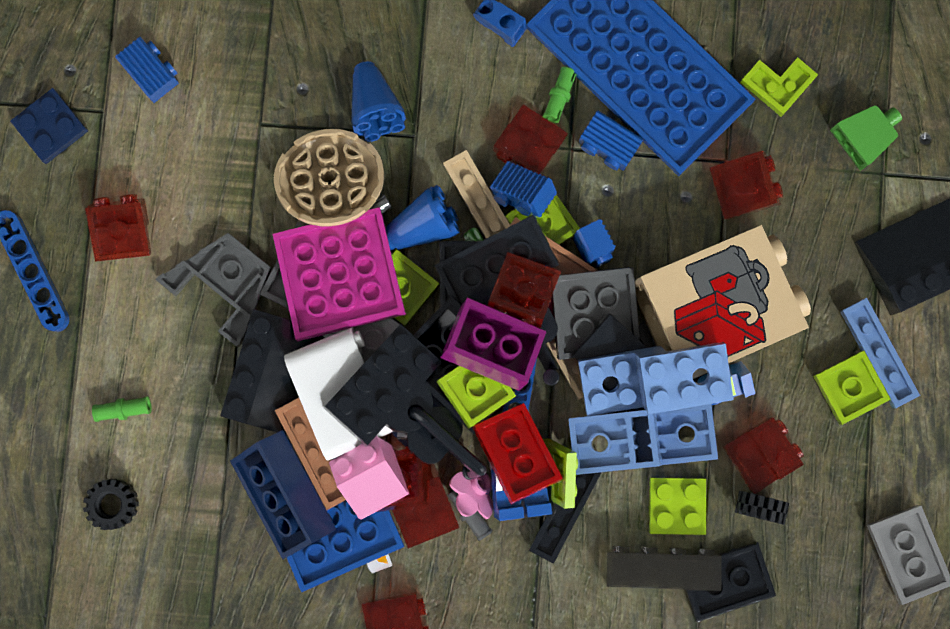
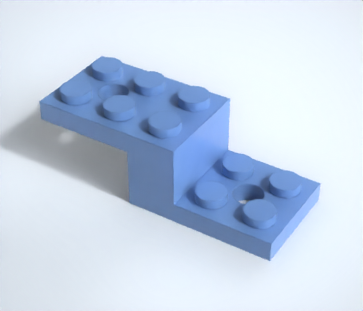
[578,342,734,416]
[569,404,718,475]

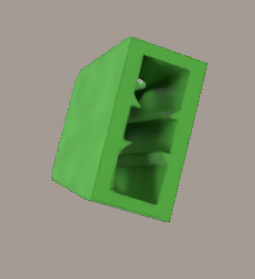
[830,105,902,171]

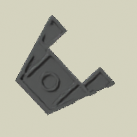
[155,233,272,348]

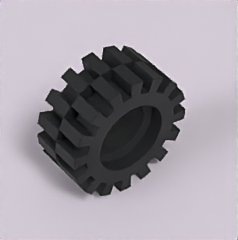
[83,479,139,530]
[735,491,790,525]

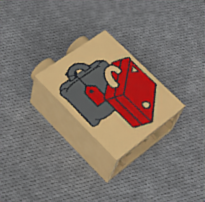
[635,225,811,379]

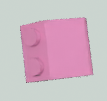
[329,436,409,519]

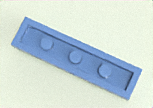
[840,298,920,408]

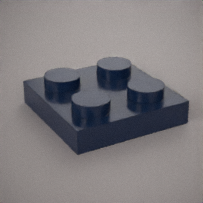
[10,88,88,164]

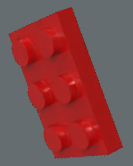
[473,403,563,504]

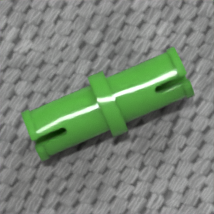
[543,67,576,123]
[92,396,152,422]

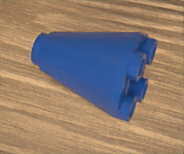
[351,61,406,142]
[386,185,460,251]

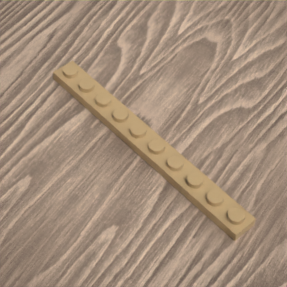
[443,150,603,400]

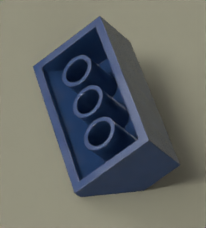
[230,430,337,560]

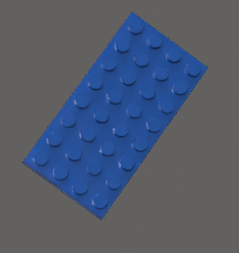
[526,0,756,176]

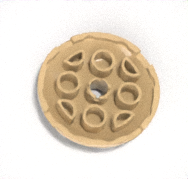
[274,129,384,227]

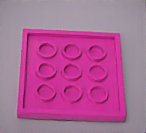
[273,207,406,341]

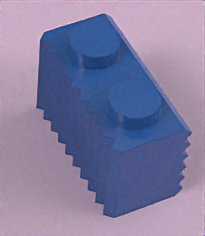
[115,37,179,103]
[579,111,644,171]
[490,161,557,217]
[573,219,616,268]

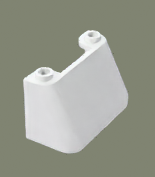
[284,327,393,461]

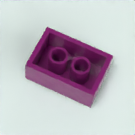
[441,298,546,391]

